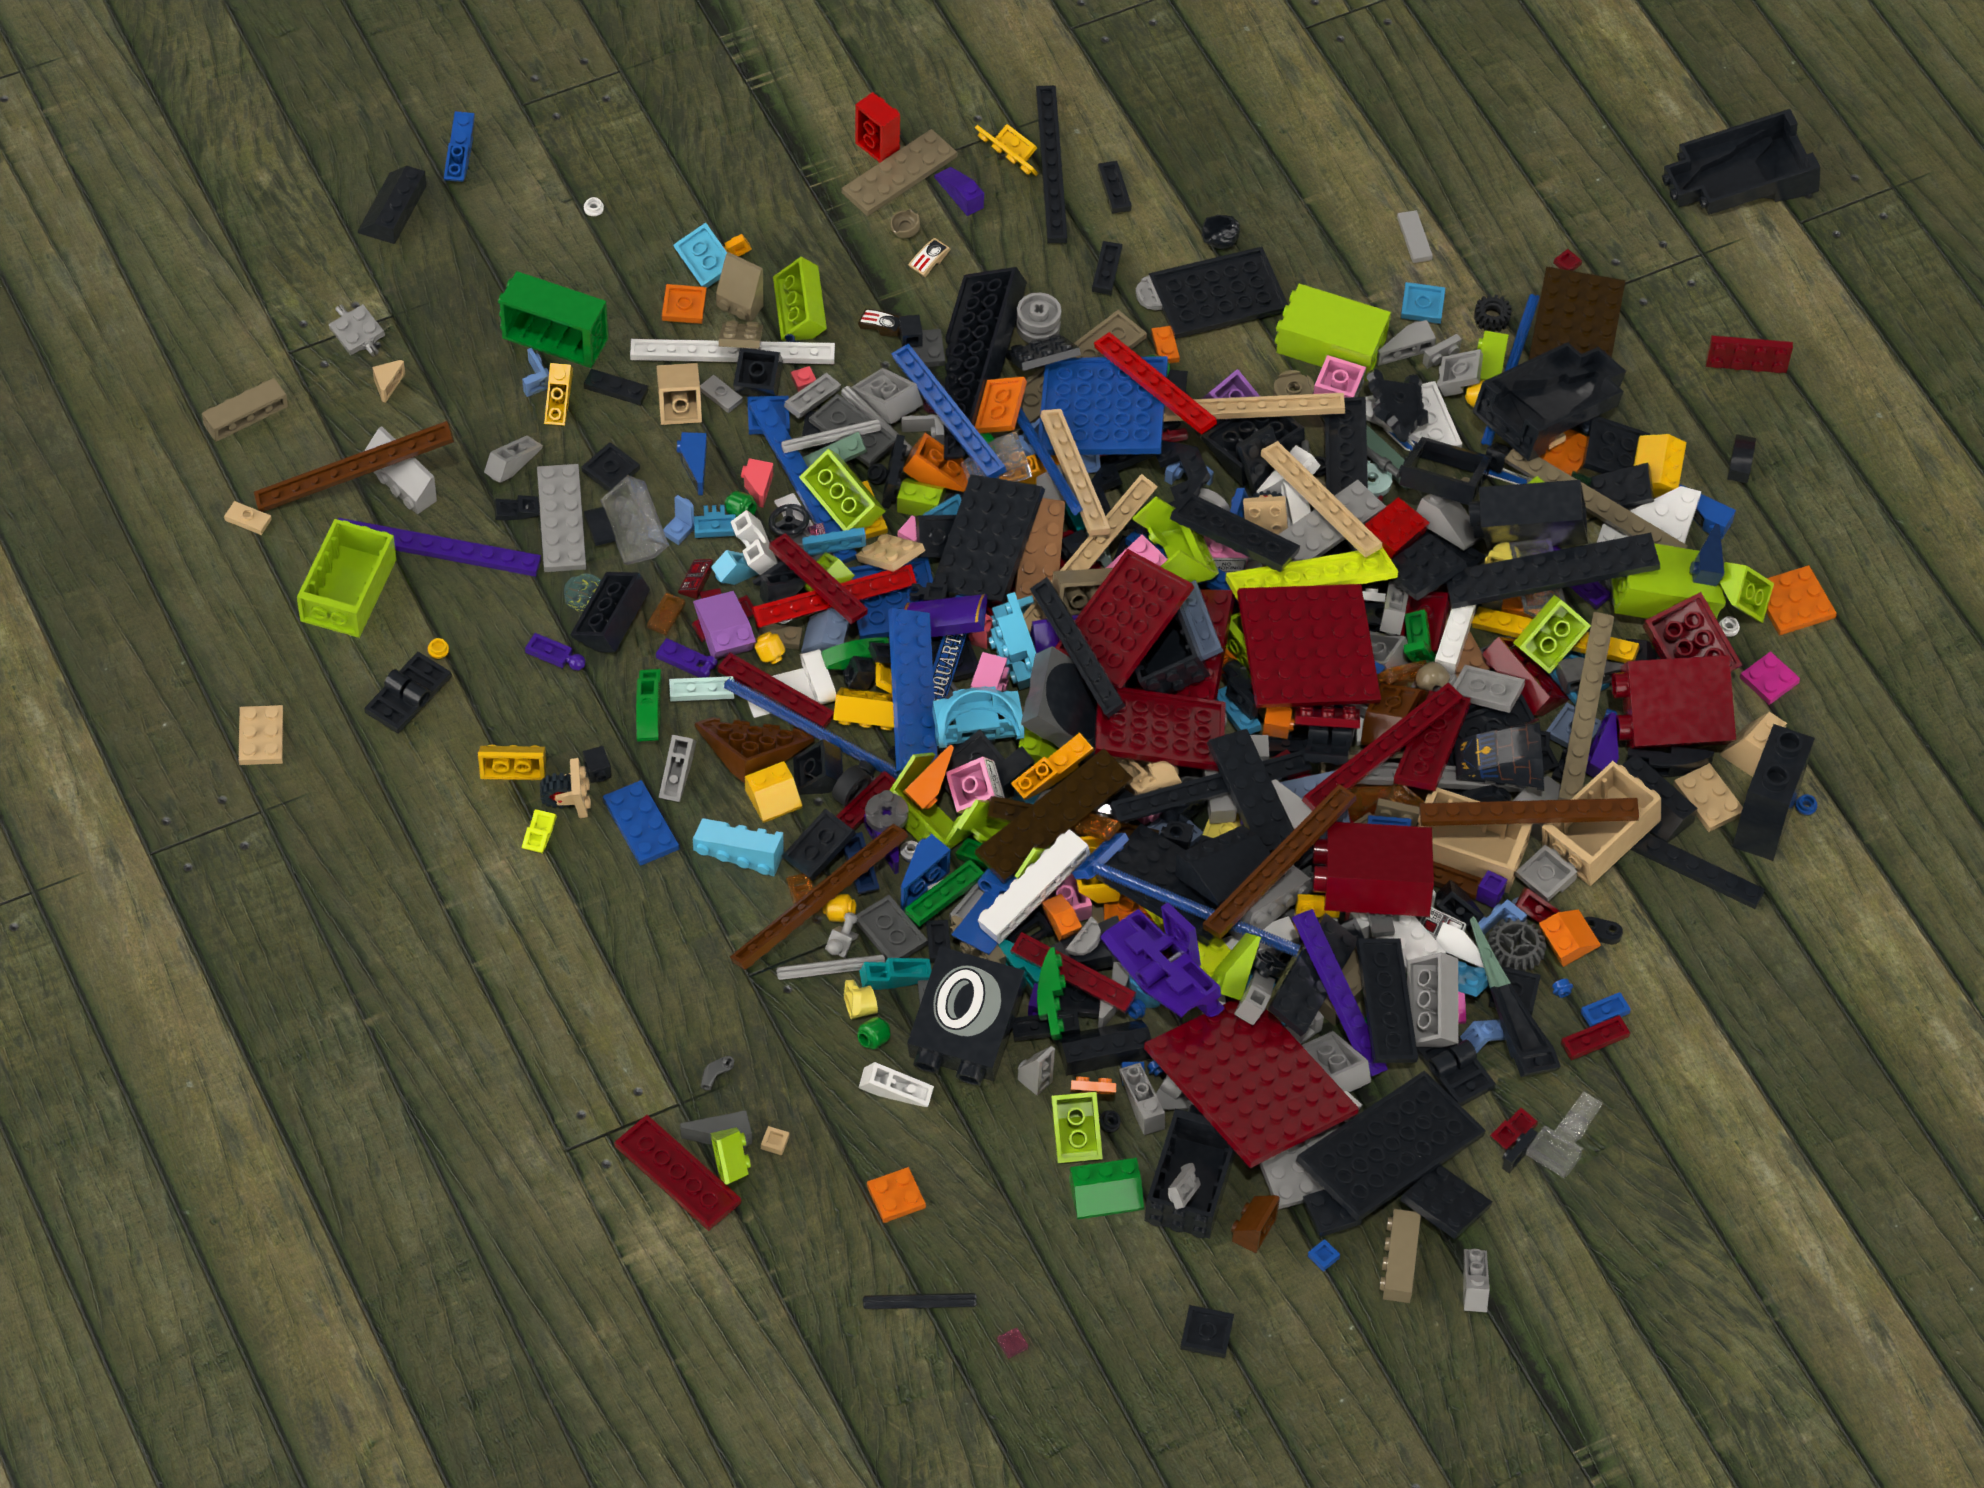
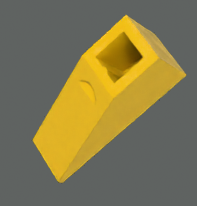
[544,363,573,426]

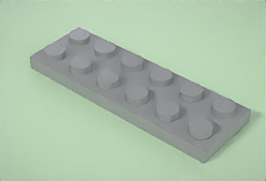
[537,464,586,572]
[1279,480,1386,562]

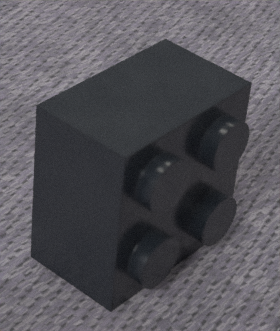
[733,348,783,397]

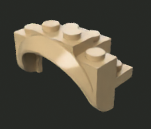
[1112,756,1182,795]

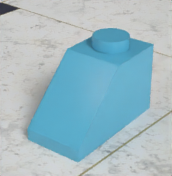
[711,550,758,585]

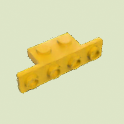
[975,124,1039,177]

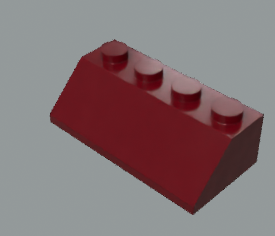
[1482,637,1569,716]

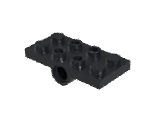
[364,652,452,734]
[1304,725,1356,765]
[1417,1035,1496,1106]

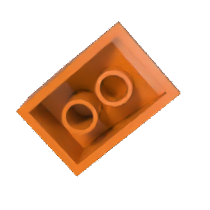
[903,433,974,492]
[903,745,954,810]

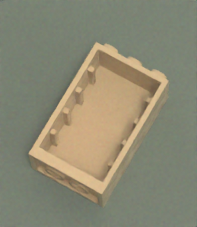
[1542,761,1661,886]
[1417,787,1533,893]

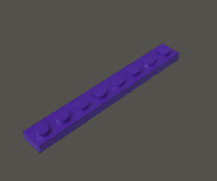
[1292,909,1388,1077]

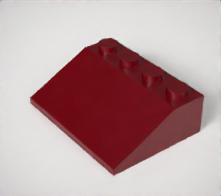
[1642,592,1742,672]

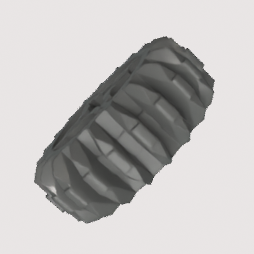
[1487,917,1546,972]

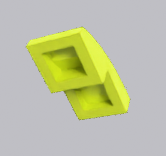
[522,809,557,853]

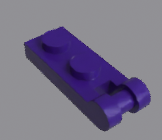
[656,638,718,678]

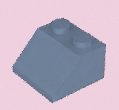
[801,608,851,653]

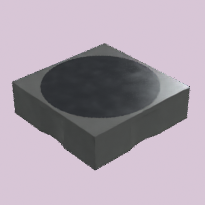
[1021,646,1097,748]

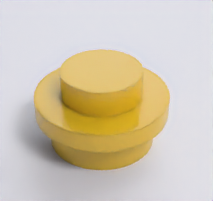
[428,638,449,659]

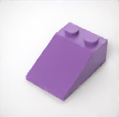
[1201,369,1259,420]
[693,591,756,659]

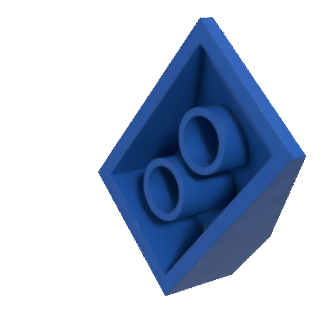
[901,834,950,911]

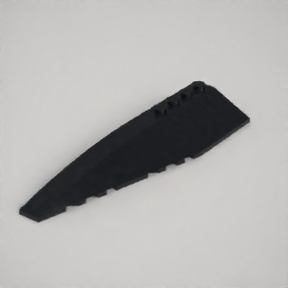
[944,267,1027,460]

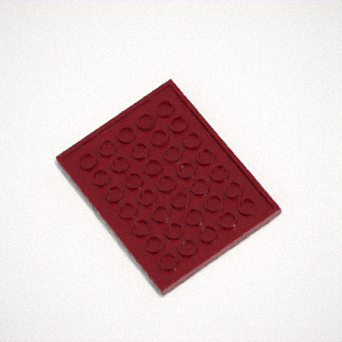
[1144,999,1359,1168]

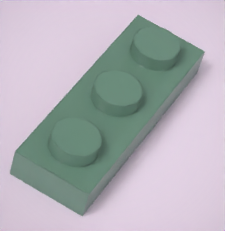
[803,432,868,468]

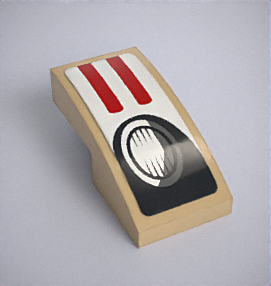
[908,238,951,278]

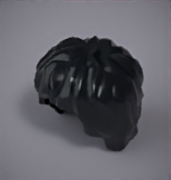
[1201,214,1240,249]

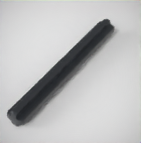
[863,1293,977,1309]

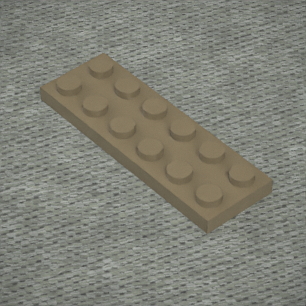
[842,129,957,217]

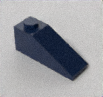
[1690,524,1724,587]

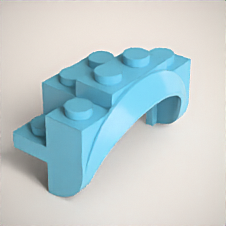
[988,592,1036,690]
[933,686,1024,748]

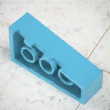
[693,818,784,876]

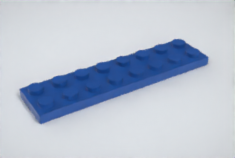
[888,608,937,772]

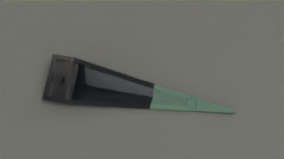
[1470,917,1561,1077]

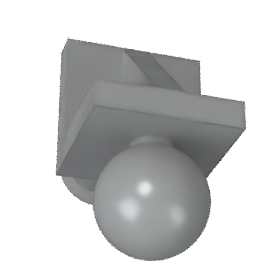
[825,912,859,958]

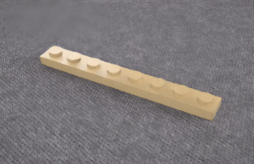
[1040,409,1111,536]
[1261,441,1382,557]

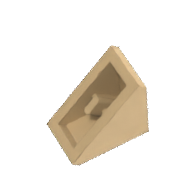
[372,360,405,403]

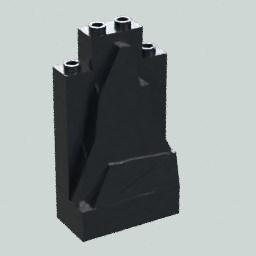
[1662,109,1820,215]
[1472,342,1626,461]

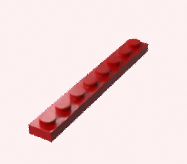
[1094,332,1217,435]
[752,564,917,628]

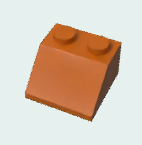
[1539,909,1601,967]

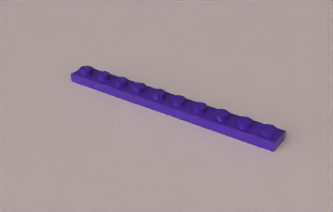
[338,518,541,577]

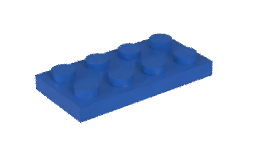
[603,780,679,866]

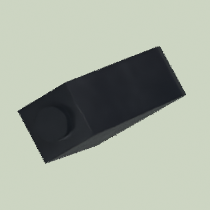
[996,746,1035,799]

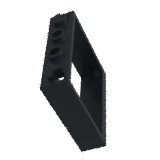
[1398,437,1493,505]

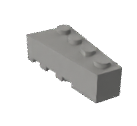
[1228,865,1311,941]

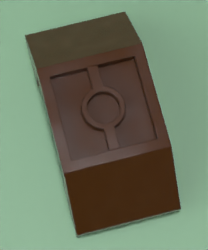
[1361,683,1429,751]

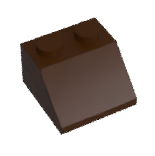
[1231,1195,1280,1253]

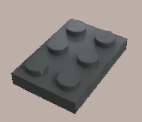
[856,895,928,960]

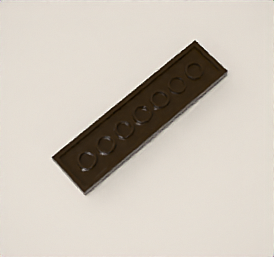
[975,748,1133,884]

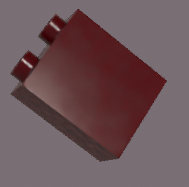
[1612,655,1736,751]
[1313,822,1434,917]

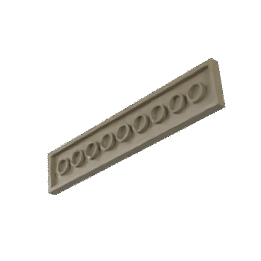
[990,310,1147,449]

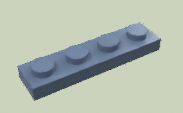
[1182,580,1223,660]

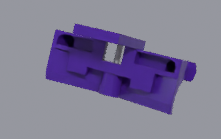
[1100,902,1224,1018]

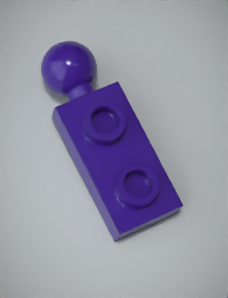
[525,633,585,671]

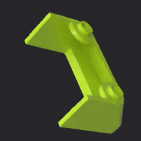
[1132,496,1219,583]
[889,752,972,849]
[957,799,1054,879]

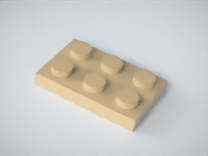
[856,534,925,572]
[239,705,283,765]
[1673,763,1743,832]

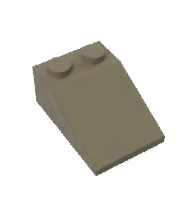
[716,252,764,322]

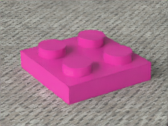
[1740,651,1800,705]

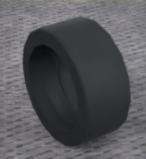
[832,765,871,807]

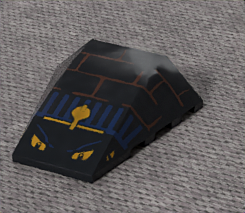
[1454,718,1544,791]

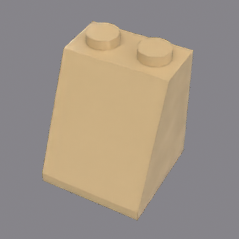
[657,363,702,425]
[1720,712,1787,777]

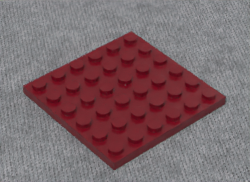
[1237,584,1381,708]

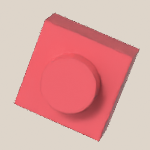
[791,366,816,392]

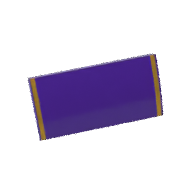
[904,594,988,637]

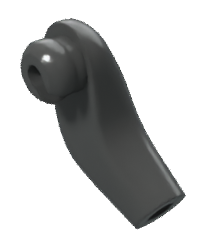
[700,1056,735,1090]

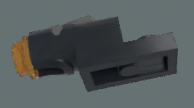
[1221,657,1259,720]

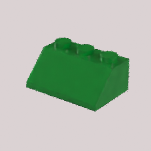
[1069,1158,1144,1220]

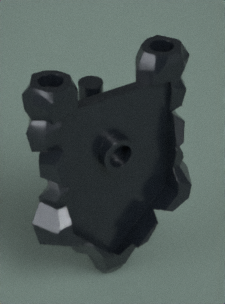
[1366,369,1429,443]

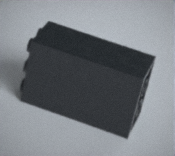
[1135,605,1211,694]
[1144,1108,1236,1239]

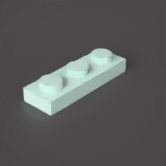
[669,676,734,701]

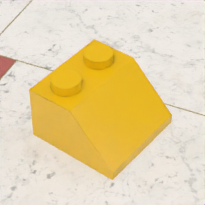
[745,761,802,823]

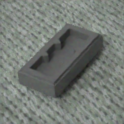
[1367,913,1395,937]

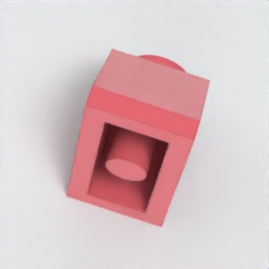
[741,458,773,508]

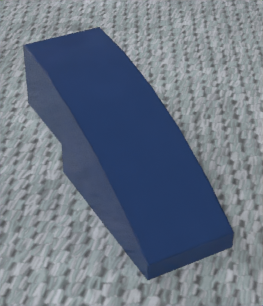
[842,832,879,894]

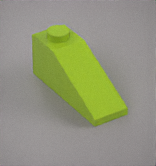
[1211,933,1261,1000]

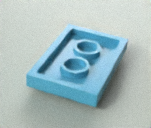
[673,223,727,288]

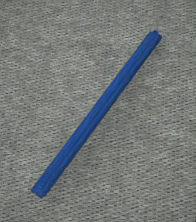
[1481,294,1540,446]
[1017,407,1083,515]
[724,677,901,780]
[1092,861,1301,957]

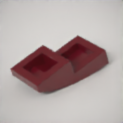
[1490,1107,1538,1150]

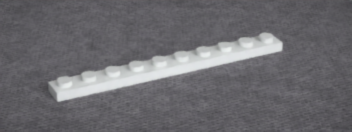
[630,339,835,364]

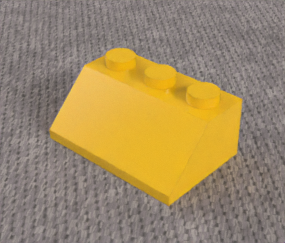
[1634,434,1686,498]
[833,687,894,730]
[478,745,546,780]
[1075,834,1121,903]

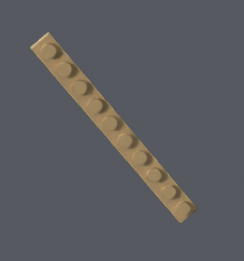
[1164,393,1345,422]
[1023,474,1158,634]

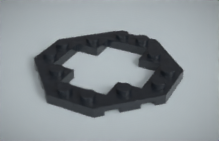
[1091,440,1211,534]

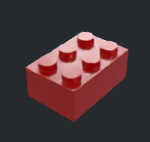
[855,92,900,163]
[1365,497,1430,559]

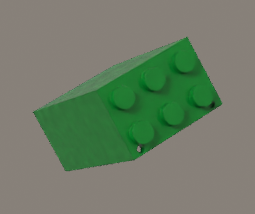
[498,271,608,368]

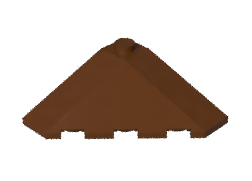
[695,717,815,783]

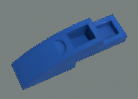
[444,111,475,182]

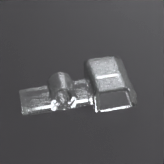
[1526,1092,1603,1178]

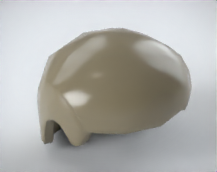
[890,209,921,238]
[1415,662,1450,691]

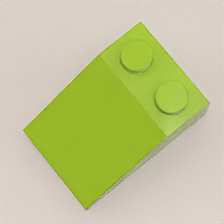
[1051,1092,1103,1163]

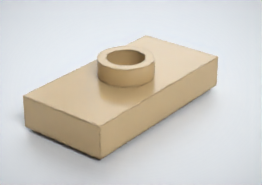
[224,501,272,535]

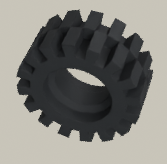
[1474,294,1512,332]

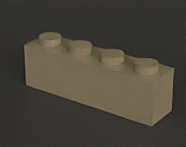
[202,378,288,442]
[1379,1209,1421,1303]

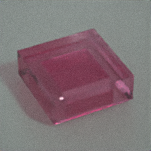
[997,1327,1028,1359]

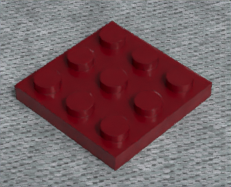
[1295,705,1360,728]

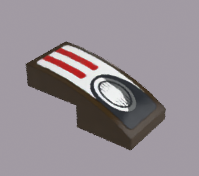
[858,309,900,337]

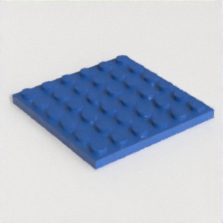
[1038,356,1168,455]

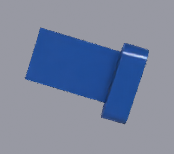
[952,868,1017,955]

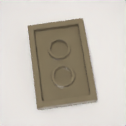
[718,321,763,349]

